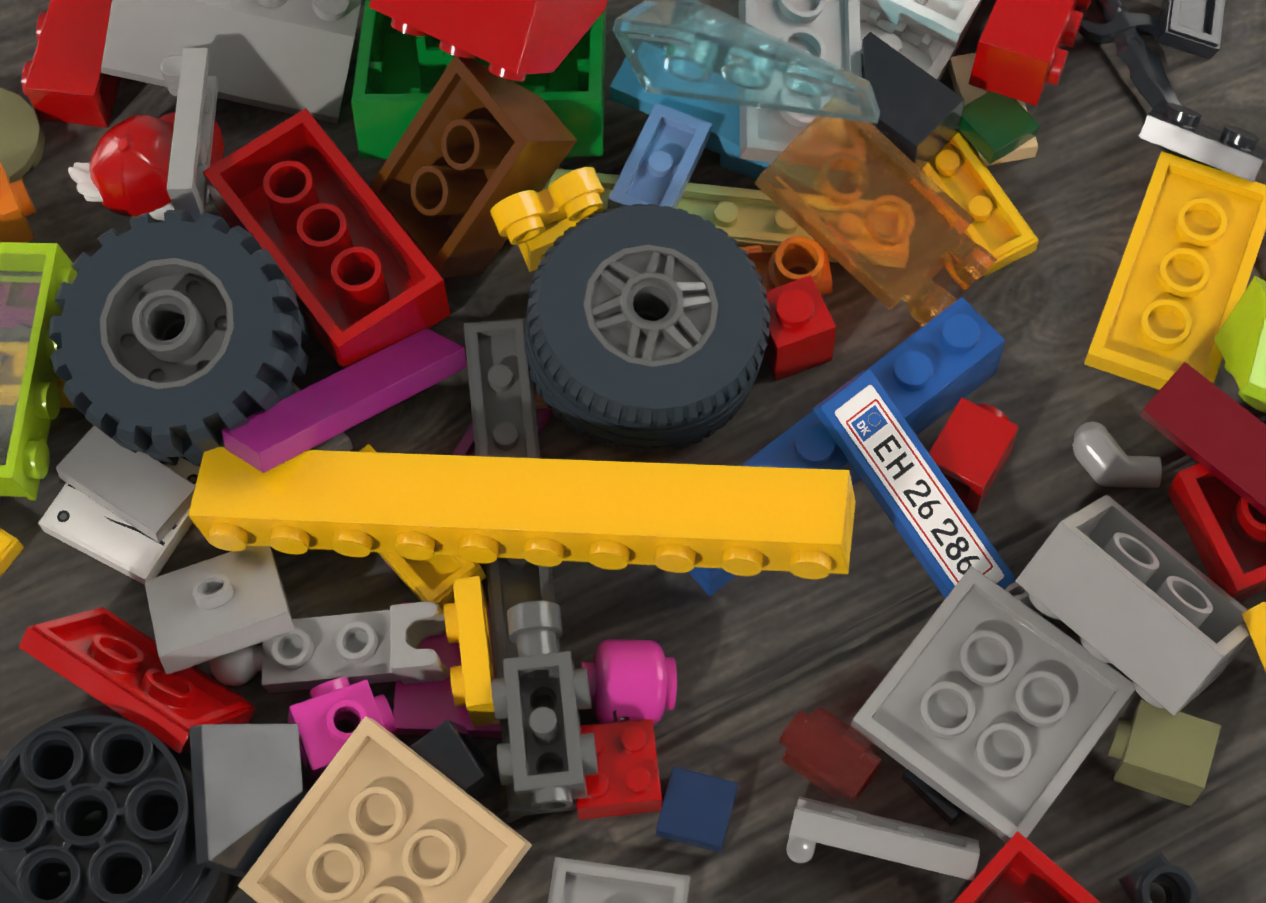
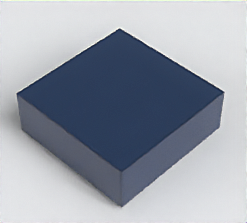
[656,766,738,853]

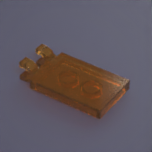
[754,94,997,327]

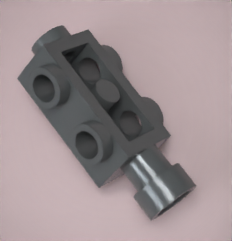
[491,601,598,812]

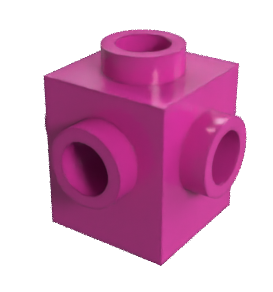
[287,677,396,782]

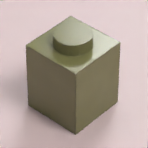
[1107,699,1221,807]

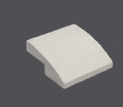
[859,0,982,81]

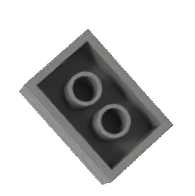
[1015,495,1251,716]

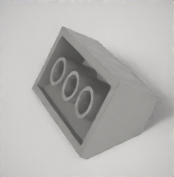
[101,0,362,124]

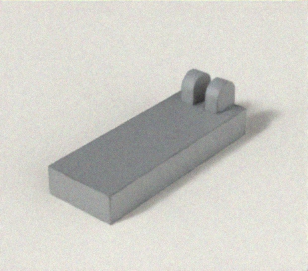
[160,48,219,222]
[786,796,980,881]

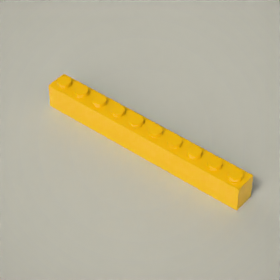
[188,447,856,579]

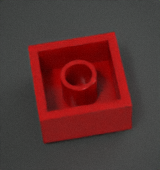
[576,719,662,820]

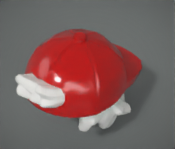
[68,111,225,221]

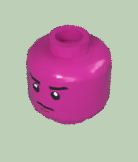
[579,639,677,726]

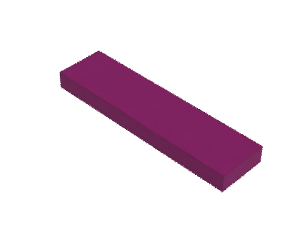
[221,328,467,473]

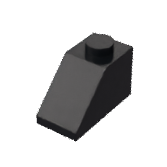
[861,32,964,179]

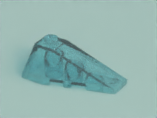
[612,0,880,124]

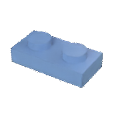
[607,102,712,209]

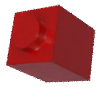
[763,275,836,382]
[929,397,1019,513]

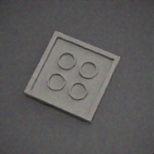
[850,566,1135,843]

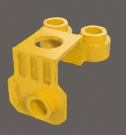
[490,167,604,272]

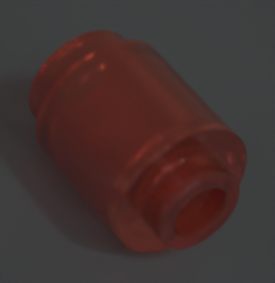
[779,706,884,803]

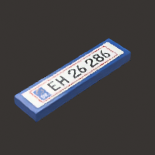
[812,369,1016,599]

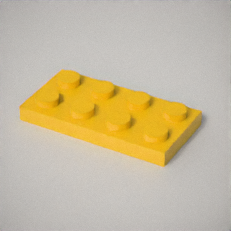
[1084,151,1266,390]

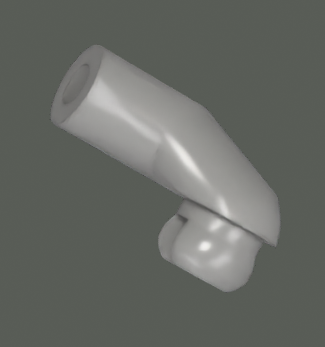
[1072,422,1162,488]

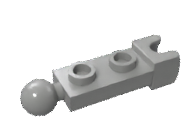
[209,602,450,693]

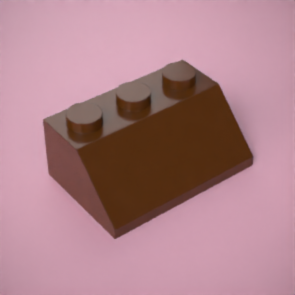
[369,56,577,278]

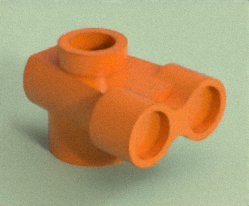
[739,236,832,296]

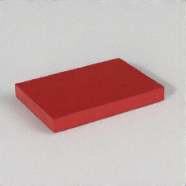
[19,607,255,754]

